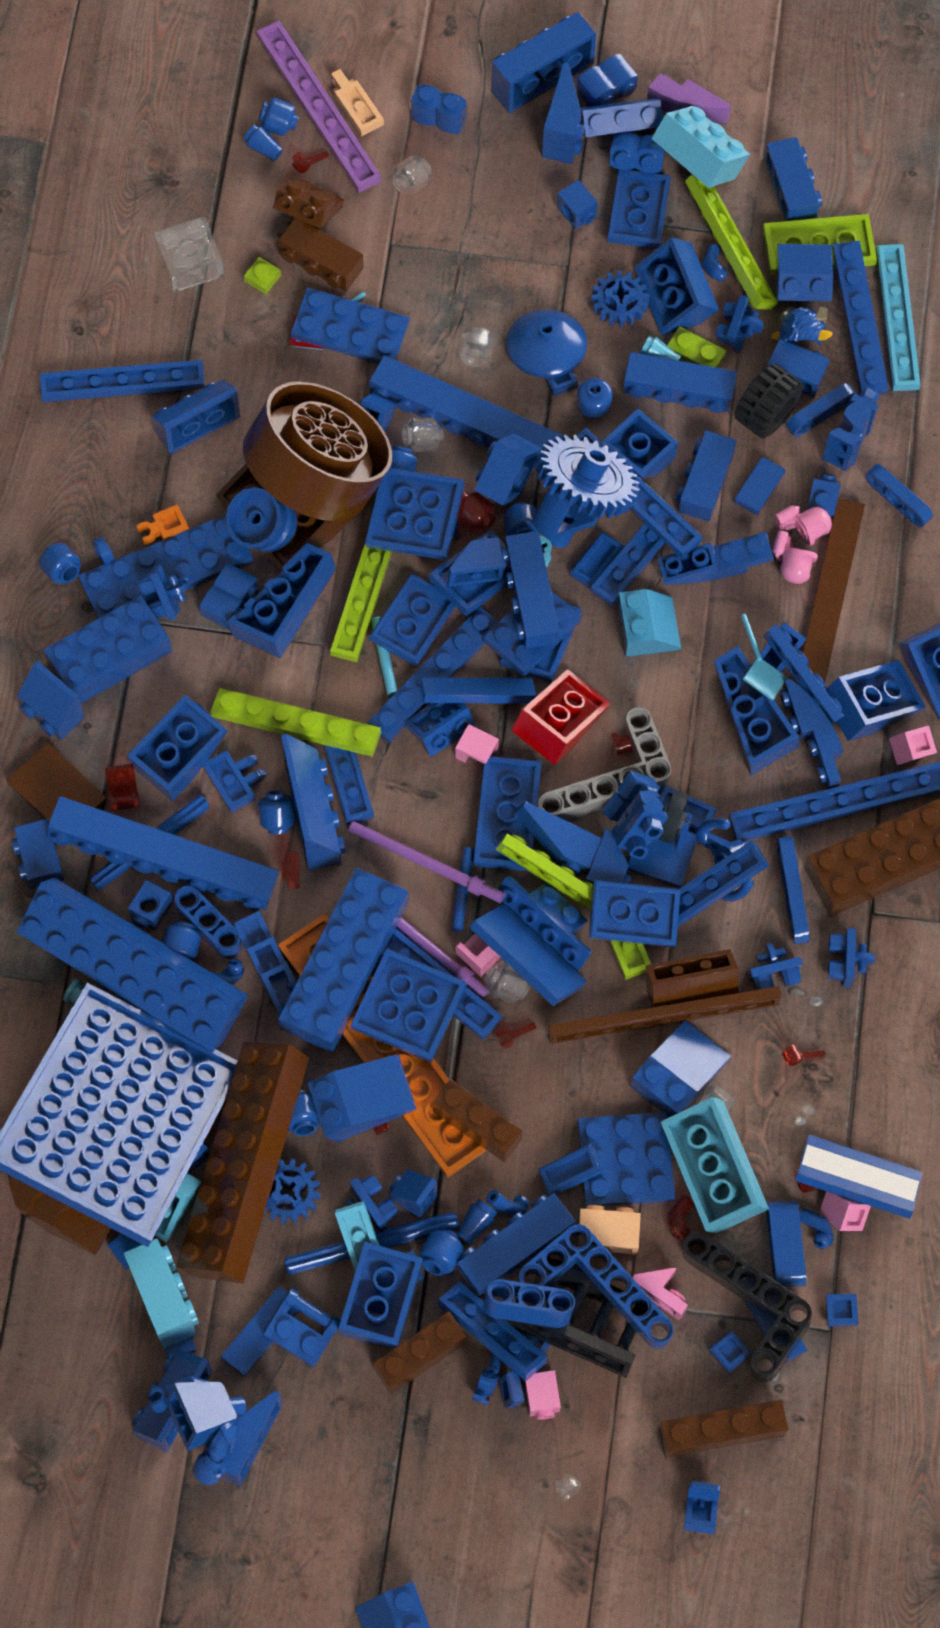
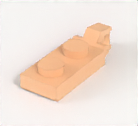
[331,69,384,137]

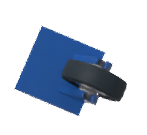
[628,792,697,888]

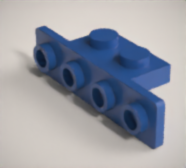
[498,876,592,971]

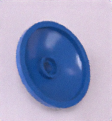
[506,309,587,378]

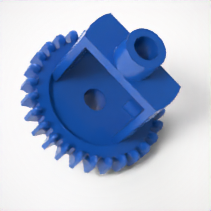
[532,435,640,548]

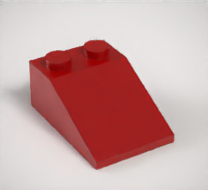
[511,669,611,765]

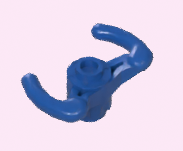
[696,818,754,902]

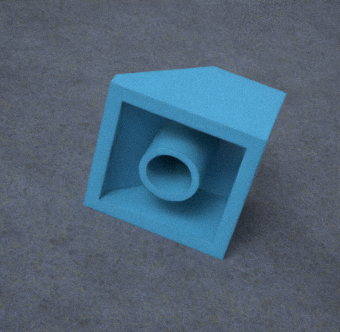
[617,589,681,657]

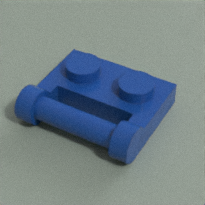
[261,1288,341,1367]

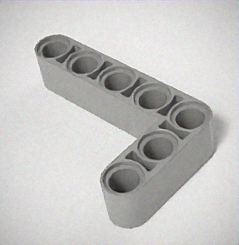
[538,707,671,821]

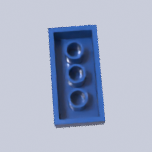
[491,12,596,113]
[44,595,172,703]

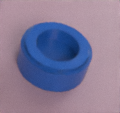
[92,536,115,564]

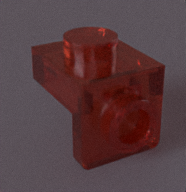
[105,764,140,811]

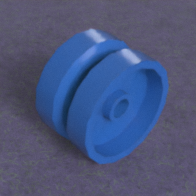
[226,487,297,553]

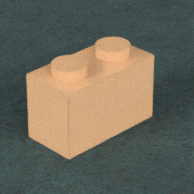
[577,1205,641,1255]

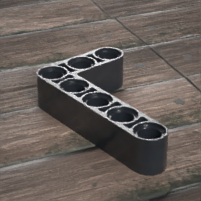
[683,1232,812,1382]

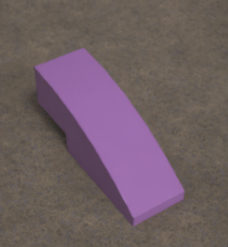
[647,73,731,123]

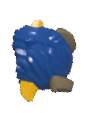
[772,307,833,345]

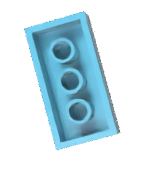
[661,1097,769,1234]

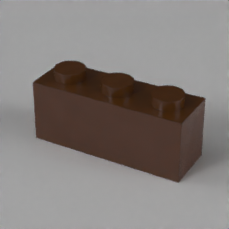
[278,218,364,292]
[645,949,739,1007]
[432,1079,523,1163]
[373,1312,466,1394]

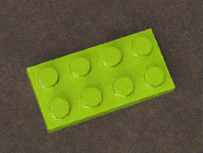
[763,214,877,275]

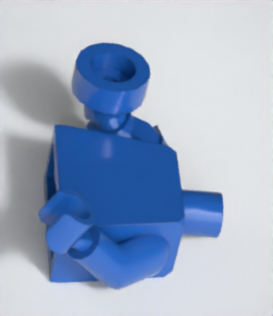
[149,1376,246,1485]

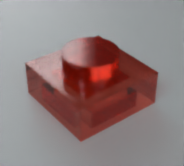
[282,852,300,889]

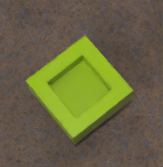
[244,257,281,294]

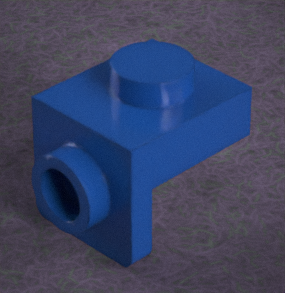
[807,473,841,516]
[684,1482,720,1534]

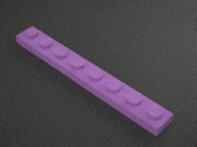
[257,21,382,193]

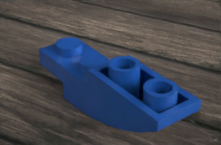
[658,532,774,585]
[780,679,843,789]

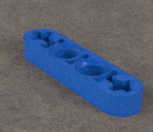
[777,836,809,944]

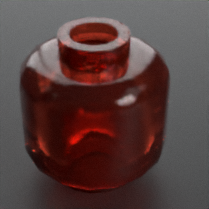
[457,492,496,533]

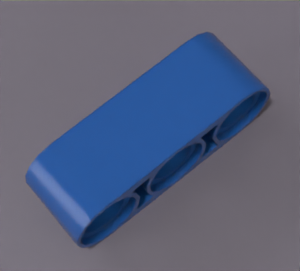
[174,886,241,959]
[766,1200,806,1287]
[483,1279,575,1328]

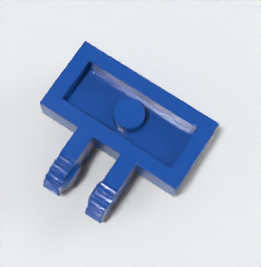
[203,750,267,813]

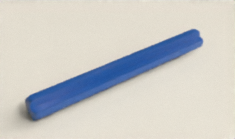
[90,795,209,890]

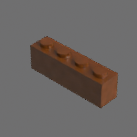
[659,1400,788,1458]

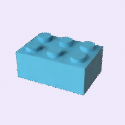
[652,106,750,188]
[124,1238,199,1349]

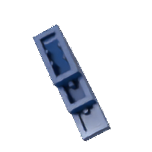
[233,911,297,1017]

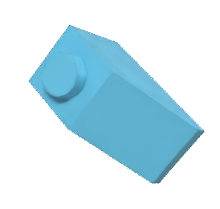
[155,1173,201,1243]

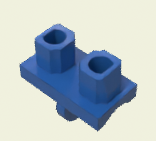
[716,295,764,352]
[138,565,189,621]
[827,928,875,987]
[746,943,803,990]
[345,1175,398,1232]

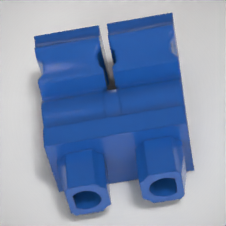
[822,387,880,471]
[602,771,668,859]

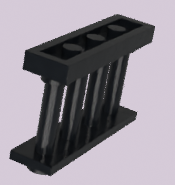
[515,1257,647,1378]

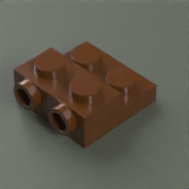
[273,179,344,229]

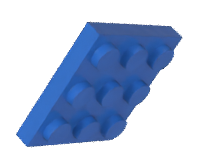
[365,468,465,560]
[350,949,467,1063]
[578,1112,675,1207]

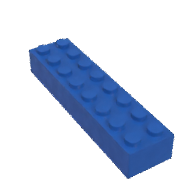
[17,878,249,1051]

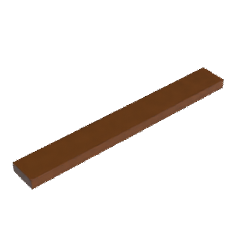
[796,498,865,685]
[548,986,781,1044]

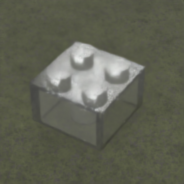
[154,216,224,292]

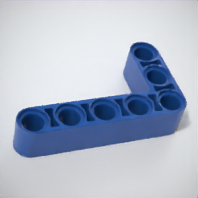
[518,1224,674,1349]

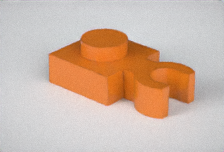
[136,504,189,545]

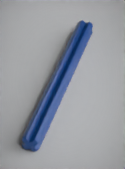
[284,1212,459,1275]

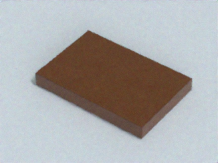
[6,742,107,822]

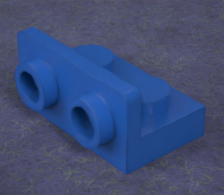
[405,703,475,757]

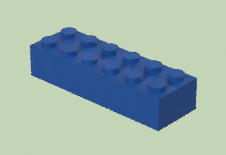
[278,868,409,1053]

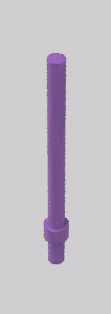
[349,821,505,903]
[396,917,490,999]

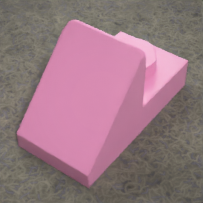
[632,1268,688,1320]

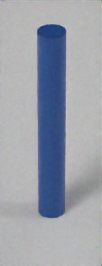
[451,847,474,932]

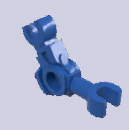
[472,1351,504,1406]

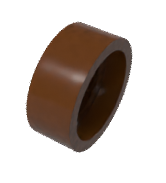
[243,381,392,521]

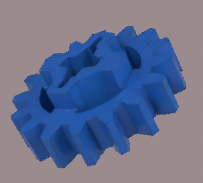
[591,270,650,328]
[264,1159,321,1225]

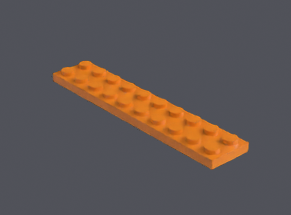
[278,913,487,1178]

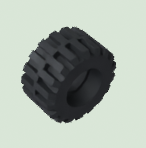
[735,364,803,439]

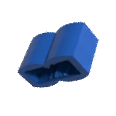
[576,54,638,106]
[411,85,467,134]
[609,132,665,173]
[199,563,259,630]

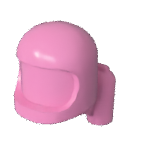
[774,505,832,547]
[773,531,818,584]

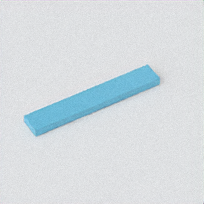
[876,244,921,391]

